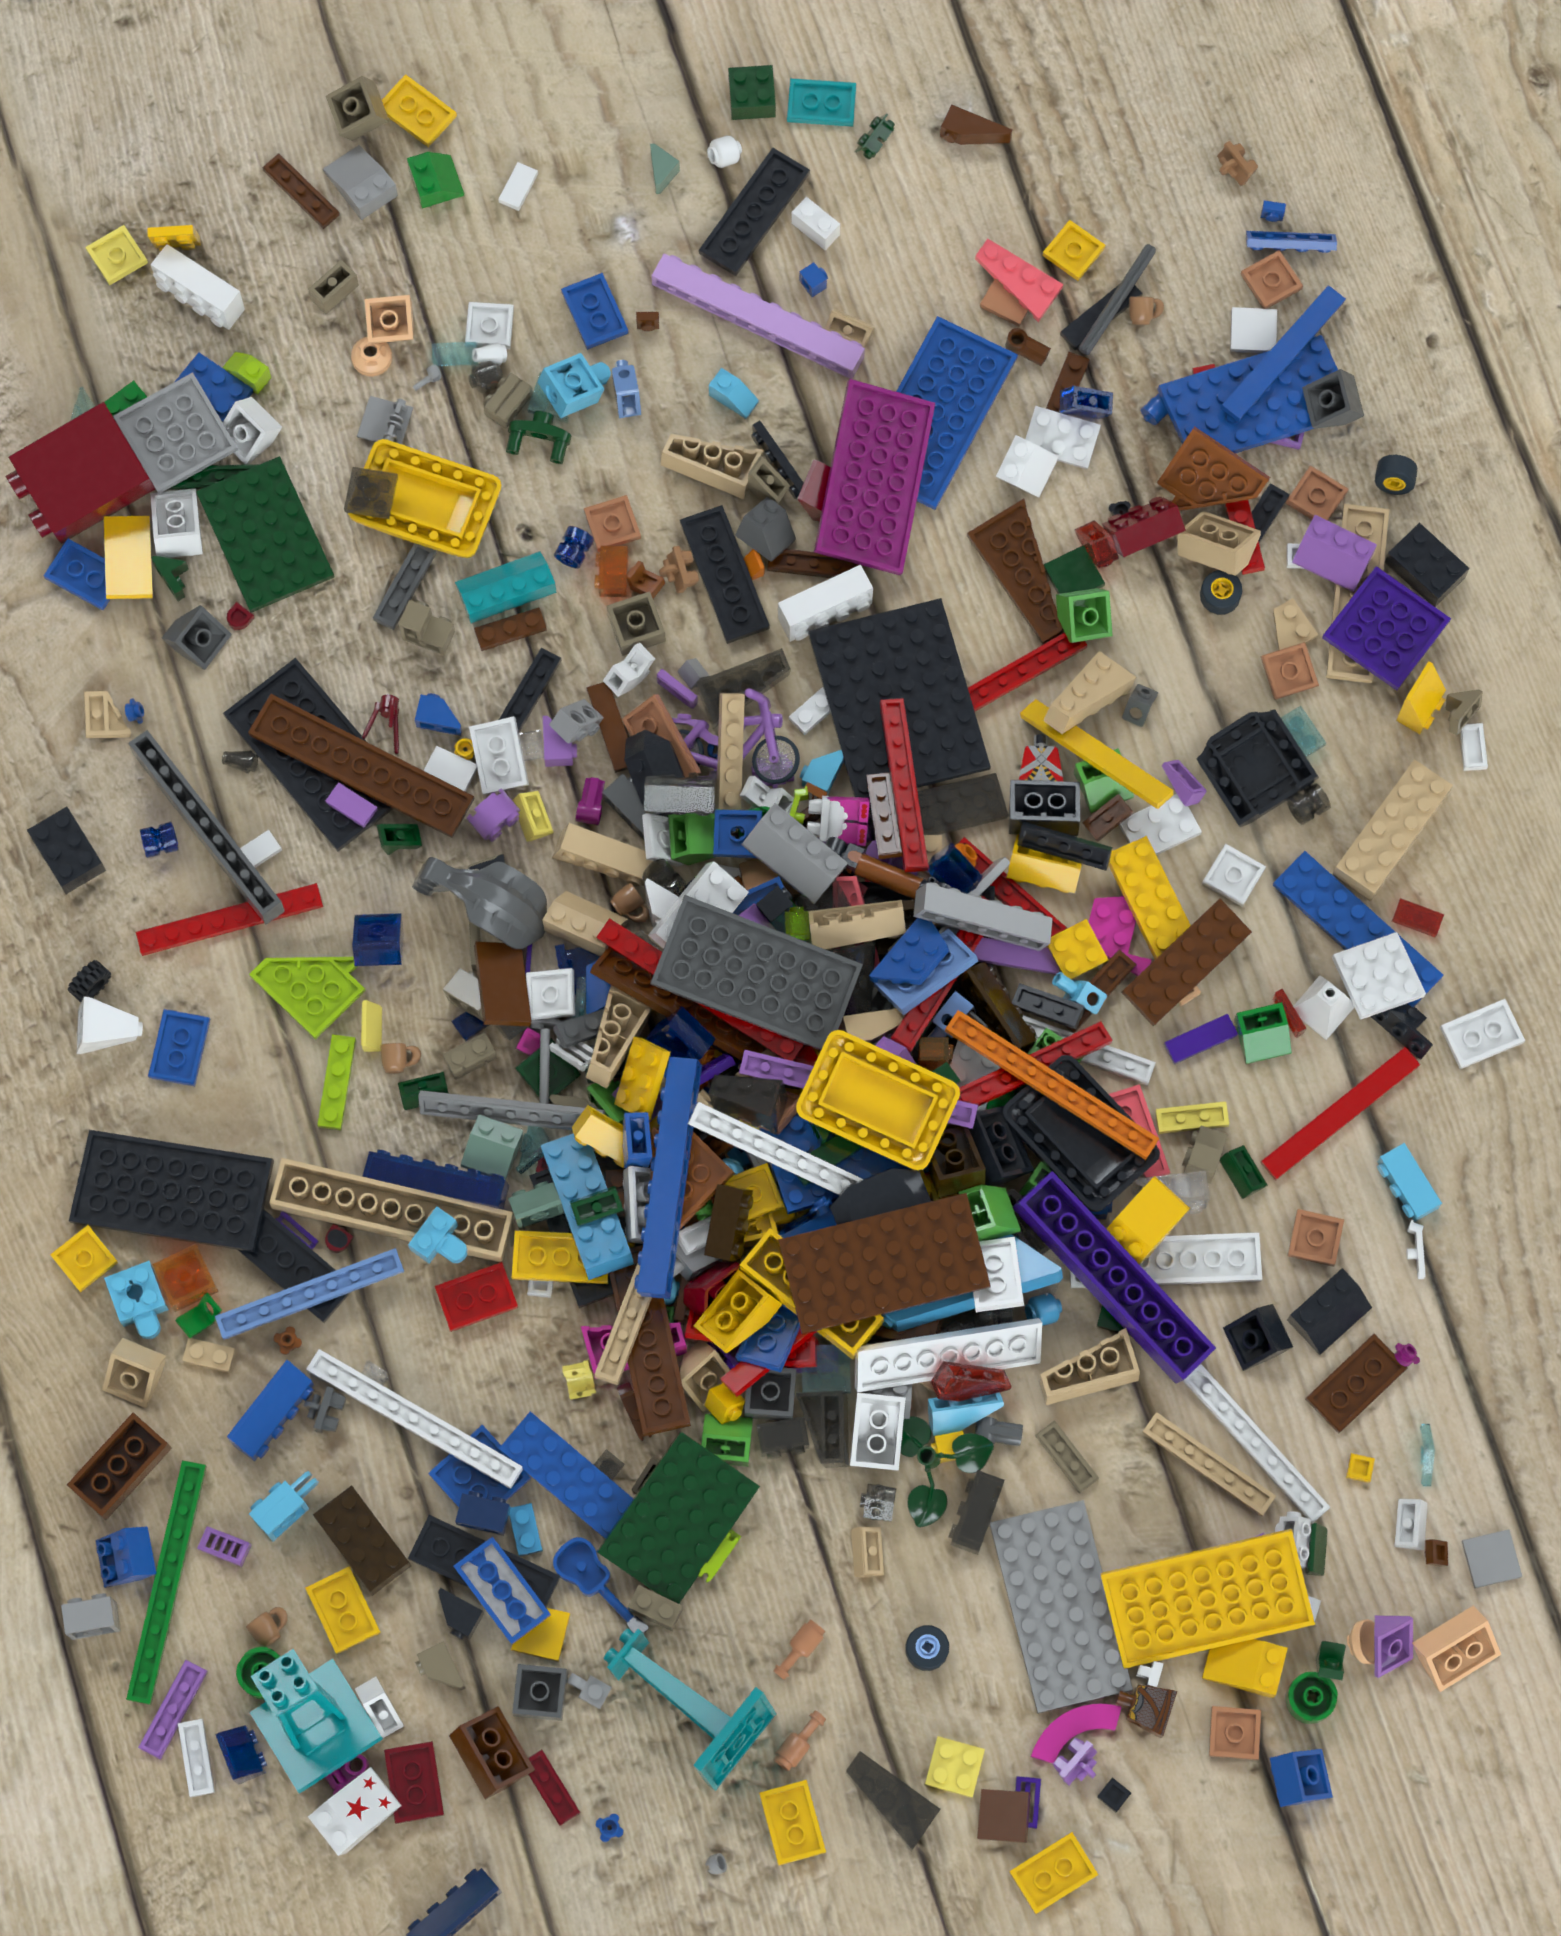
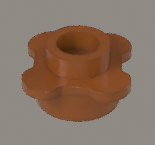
[273,1326,302,1355]

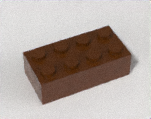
[67,1412,172,1520]

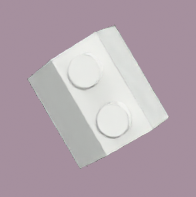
[223,397,282,465]
[996,435,1059,497]

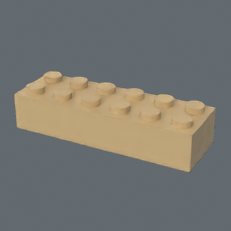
[1333,759,1453,901]

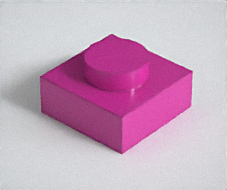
[515,1027,540,1056]

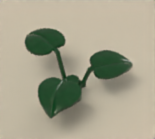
[900,1416,994,1528]

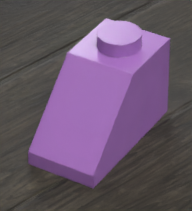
[543,716,577,767]

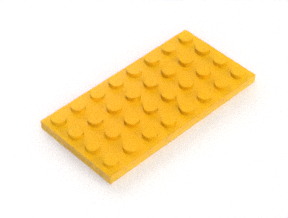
[1100,1529,1315,1669]

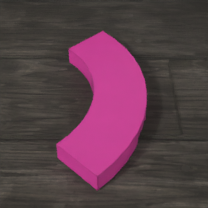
[1031,1704,1122,1764]

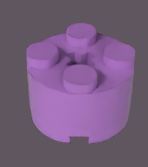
[467,788,520,842]

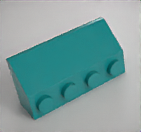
[455,551,557,624]

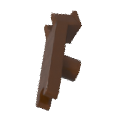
[616,1382,652,1441]

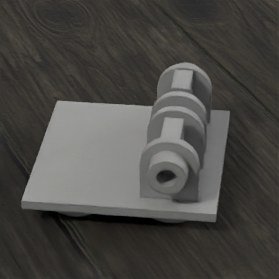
[357,396,413,444]

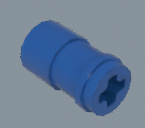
[1140,393,1168,425]

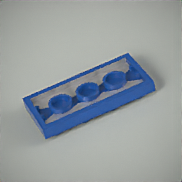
[454,1536,551,1645]

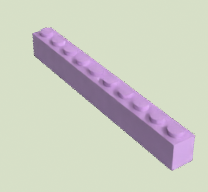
[652,254,865,379]

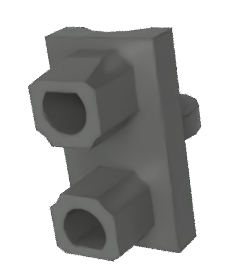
[304,1386,346,1433]

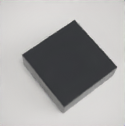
[1097,1777,1131,1813]

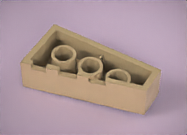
[661,434,763,499]
[1043,651,1137,734]
[808,900,906,949]
[586,985,652,1089]
[1040,1328,1140,1405]

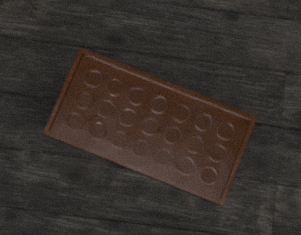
[778,1193,991,1335]

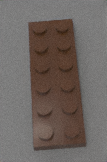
[1121,898,1252,1026]

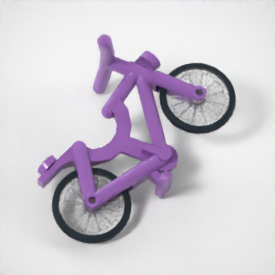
[672,688,800,784]

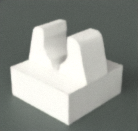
[1136,1661,1163,1687]

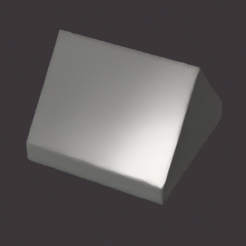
[678,658,710,690]

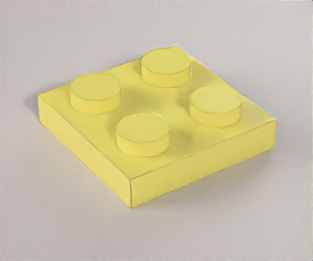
[85,225,148,286]
[925,1736,985,1798]

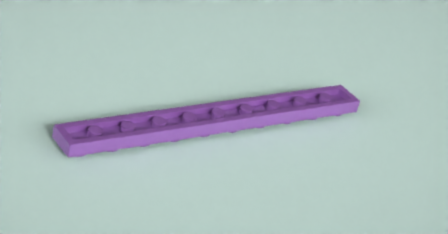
[739,1050,978,1129]

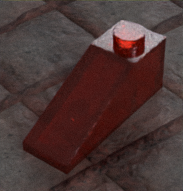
[931,1361,1012,1401]

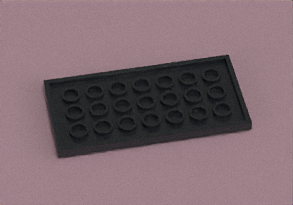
[223,657,393,852]
[69,1130,274,1252]

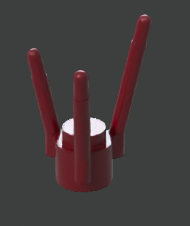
[362,694,399,754]

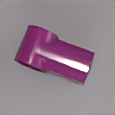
[575,777,605,826]

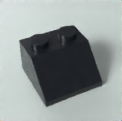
[1223,1304,1293,1371]

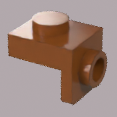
[627,561,665,599]

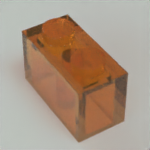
[594,545,629,597]
[918,1037,953,1071]

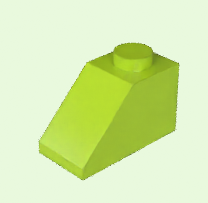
[222,351,271,395]

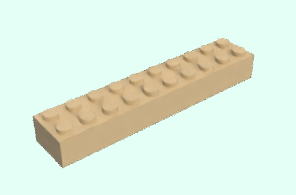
[269,1158,514,1263]

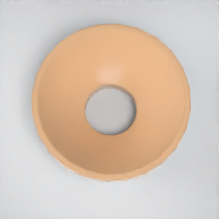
[351,336,392,377]
[1347,1619,1375,1664]

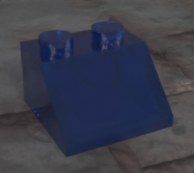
[215,1725,268,1785]

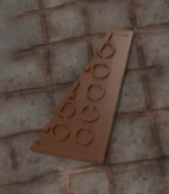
[967,498,1062,644]

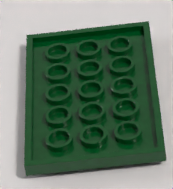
[196,456,335,613]
[597,1431,760,1604]

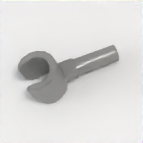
[413,365,441,391]

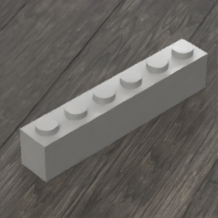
[914,882,1052,951]

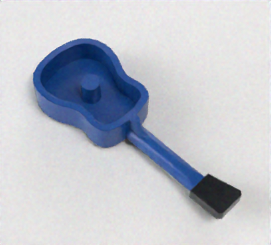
[553,1537,649,1634]

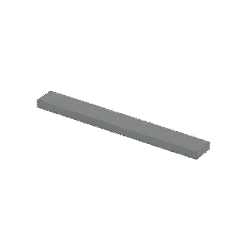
[418,1091,605,1130]

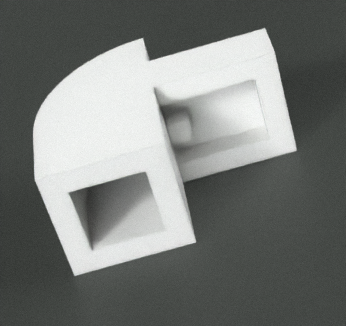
[603,643,655,697]
[740,776,794,814]

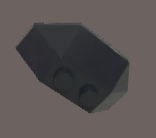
[624,730,688,817]

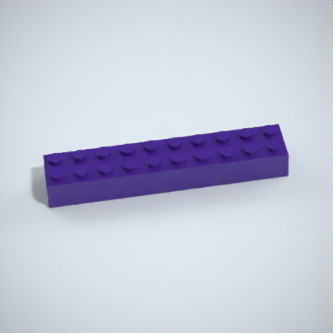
[1012,1171,1216,1384]

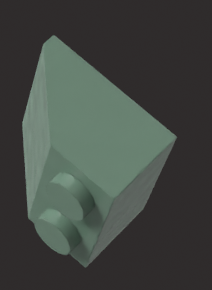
[460,1114,523,1182]
[508,1181,564,1229]

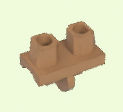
[1217,141,1258,186]
[659,546,699,593]

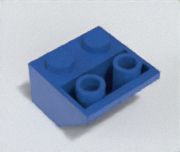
[95,1527,156,1588]

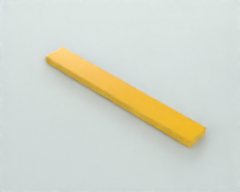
[1020,699,1174,809]

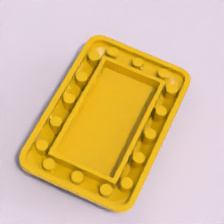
[347,439,502,558]
[796,1030,960,1170]

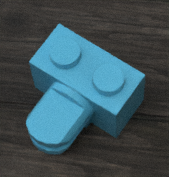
[408,1206,468,1264]

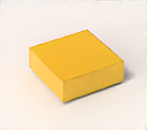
[1346,1453,1375,1483]

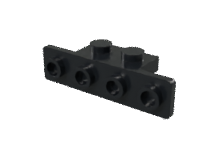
[1350,998,1433,1060]

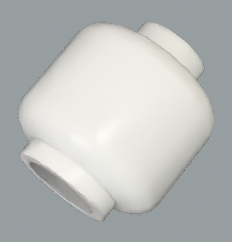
[707,136,742,168]

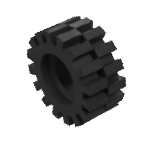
[68,960,111,1002]

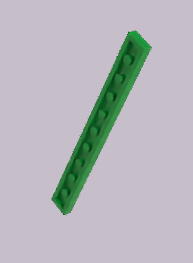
[126,1460,207,1705]

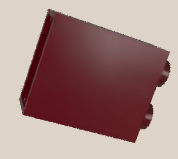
[5,402,155,544]

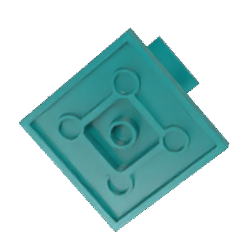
[604,1628,777,1791]
[249,1649,383,1794]

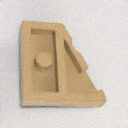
[1273,598,1318,650]
[84,691,131,738]

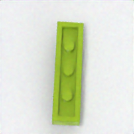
[317,1034,356,1130]

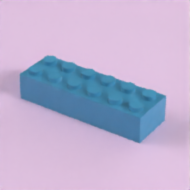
[540,1133,634,1280]

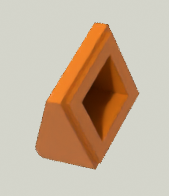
[743,549,765,580]

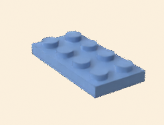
[874,928,978,1015]

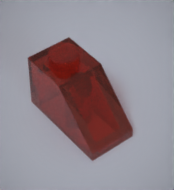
[1074,520,1119,568]

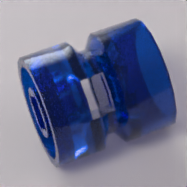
[554,526,594,569]
[140,821,179,858]

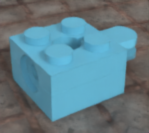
[538,353,611,418]
[104,1261,169,1339]
[249,1471,319,1542]

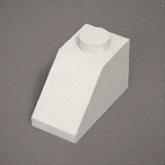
[355,1677,404,1738]

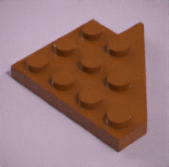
[1157,426,1271,511]
[650,1127,735,1229]

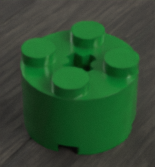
[236,1647,281,1699]
[1285,1672,1338,1724]

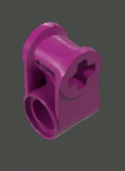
[323,1754,369,1795]

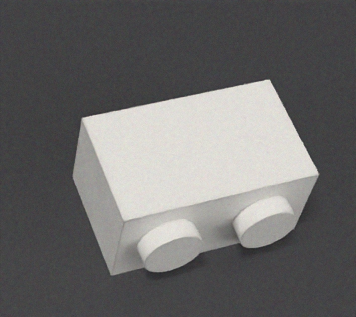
[792,197,840,250]

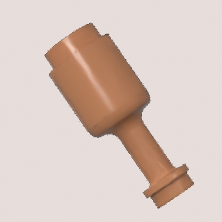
[773,1619,826,1680]
[773,1710,826,1771]

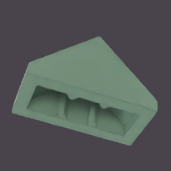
[650,143,680,194]

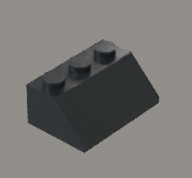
[1009,780,1080,836]
[969,1106,1034,1186]
[1287,1268,1372,1355]

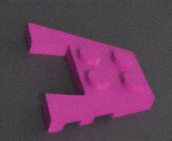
[1089,896,1152,976]

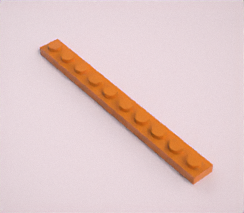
[945,1010,1160,1160]

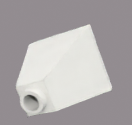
[1290,976,1355,1040]
[77,997,143,1054]

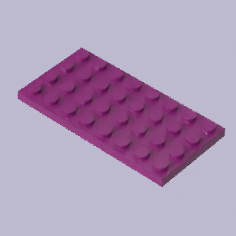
[814,379,935,576]

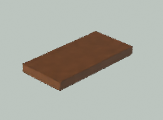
[474,941,532,1026]
[1305,1333,1408,1434]

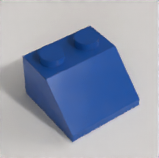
[1270,1749,1333,1807]

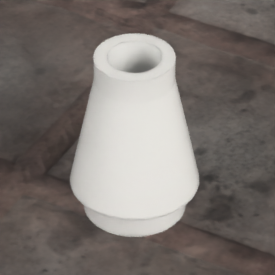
[472,343,507,365]

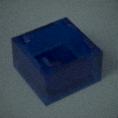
[352,913,404,966]
[645,1007,716,1064]

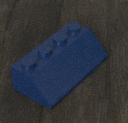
[406,1868,502,1936]

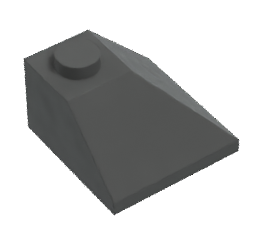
[162,605,232,670]

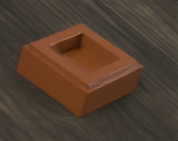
[804,782,827,800]

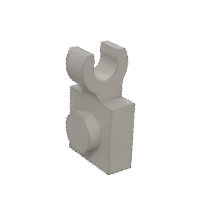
[567,1673,612,1710]

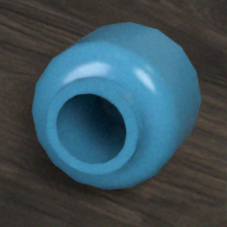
[1025,1293,1062,1326]

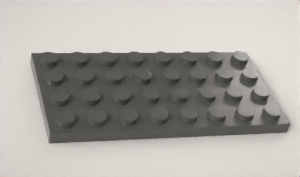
[650,895,863,1051]

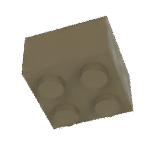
[326,76,389,141]
[607,591,666,656]

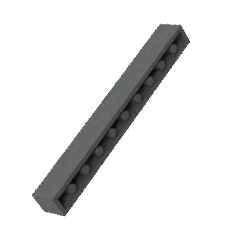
[128,730,285,925]

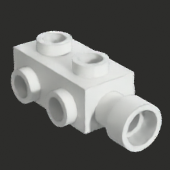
[1275,1511,1311,1568]

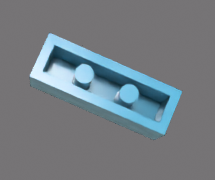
[1377,1143,1442,1222]

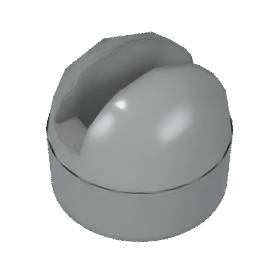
[705,1853,727,1874]

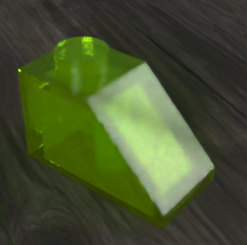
[784,907,810,941]

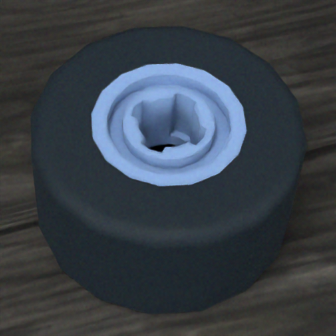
[905,1625,949,1671]

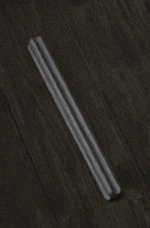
[1079,244,1156,355]

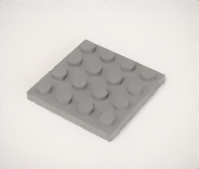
[113,372,238,494]

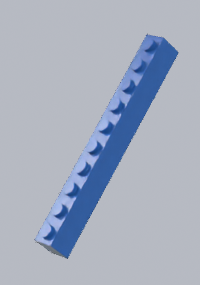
[634,1057,702,1299]

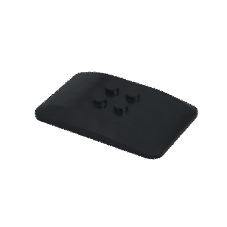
[1002,1055,1160,1212]

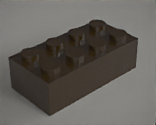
[313,1485,411,1596]

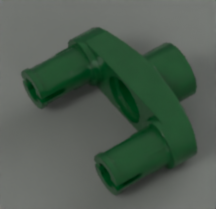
[506,411,572,464]

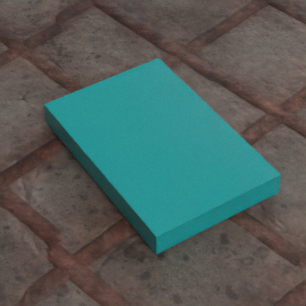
[787,78,856,127]

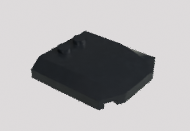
[1197,709,1319,827]
[829,1168,931,1225]

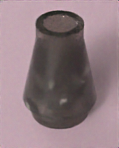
[222,750,258,773]

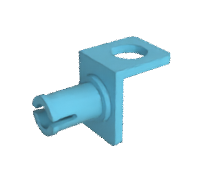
[1052,972,1107,1014]

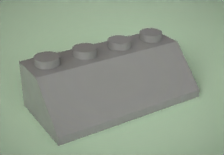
[742,803,848,904]

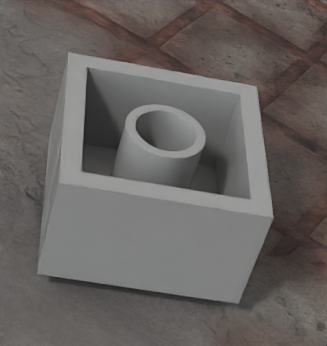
[61,1593,121,1640]

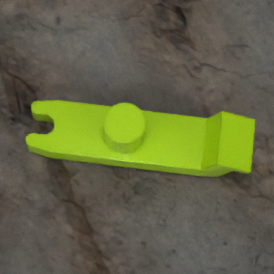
[789,786,808,825]
[698,1529,742,1583]

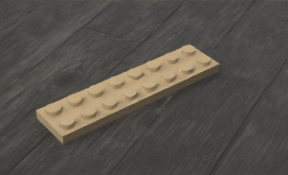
[1326,504,1389,684]

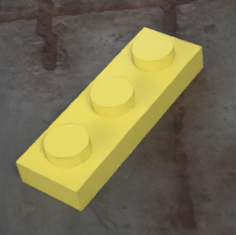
[1155,1102,1229,1134]

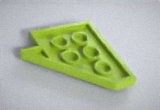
[249,957,366,1040]

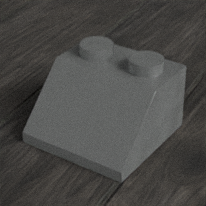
[1302,369,1364,429]
[735,497,796,562]

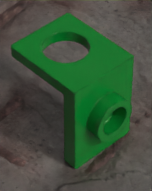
[175,1293,222,1338]

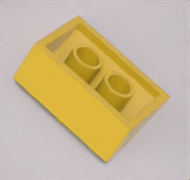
[1007,834,1082,893]

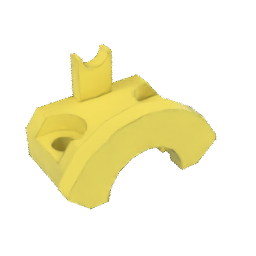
[562,1359,596,1400]

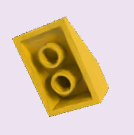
[1396,661,1446,734]
[1107,1176,1190,1265]
[694,1269,782,1353]
[1202,1639,1288,1699]

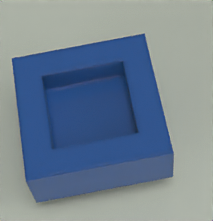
[1260,200,1286,222]

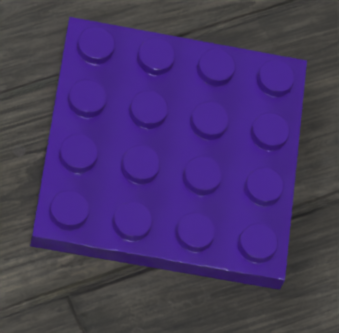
[1322,566,1451,691]

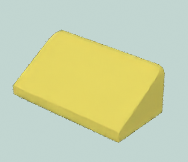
[512,791,554,842]
[361,1000,382,1052]

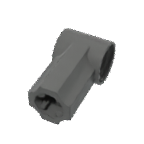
[974,1417,1023,1446]

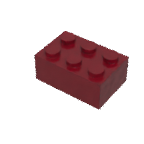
[1102,497,1186,557]

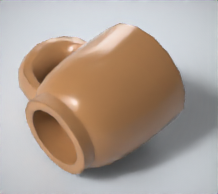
[1129,296,1164,325]
[610,883,649,923]
[381,1043,421,1074]
[246,1607,288,1647]

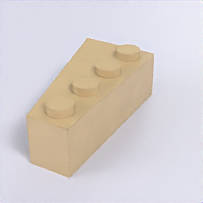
[552,823,654,886]

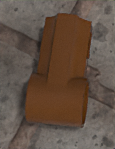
[1005,328,1051,366]

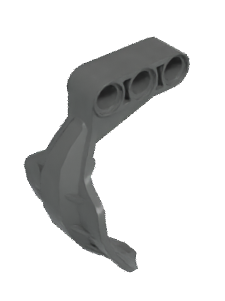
[412,857,547,949]

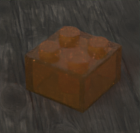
[152,1244,219,1312]

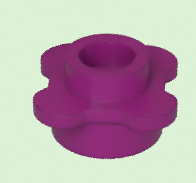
[1395,1343,1420,1366]

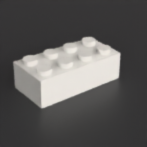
[151,244,245,330]
[778,565,873,642]
[648,861,749,949]

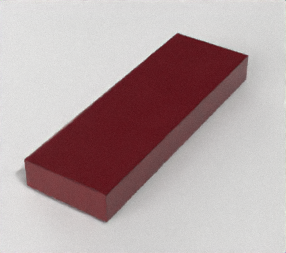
[528,1749,581,1826]

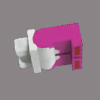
[807,796,869,846]

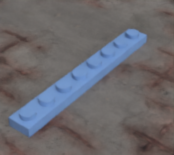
[215,1248,405,1340]

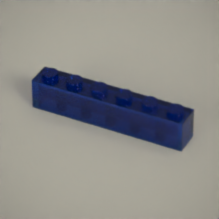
[362,1150,510,1210]

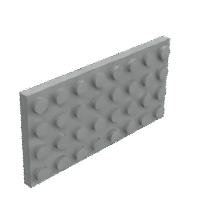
[989,1500,1133,1714]

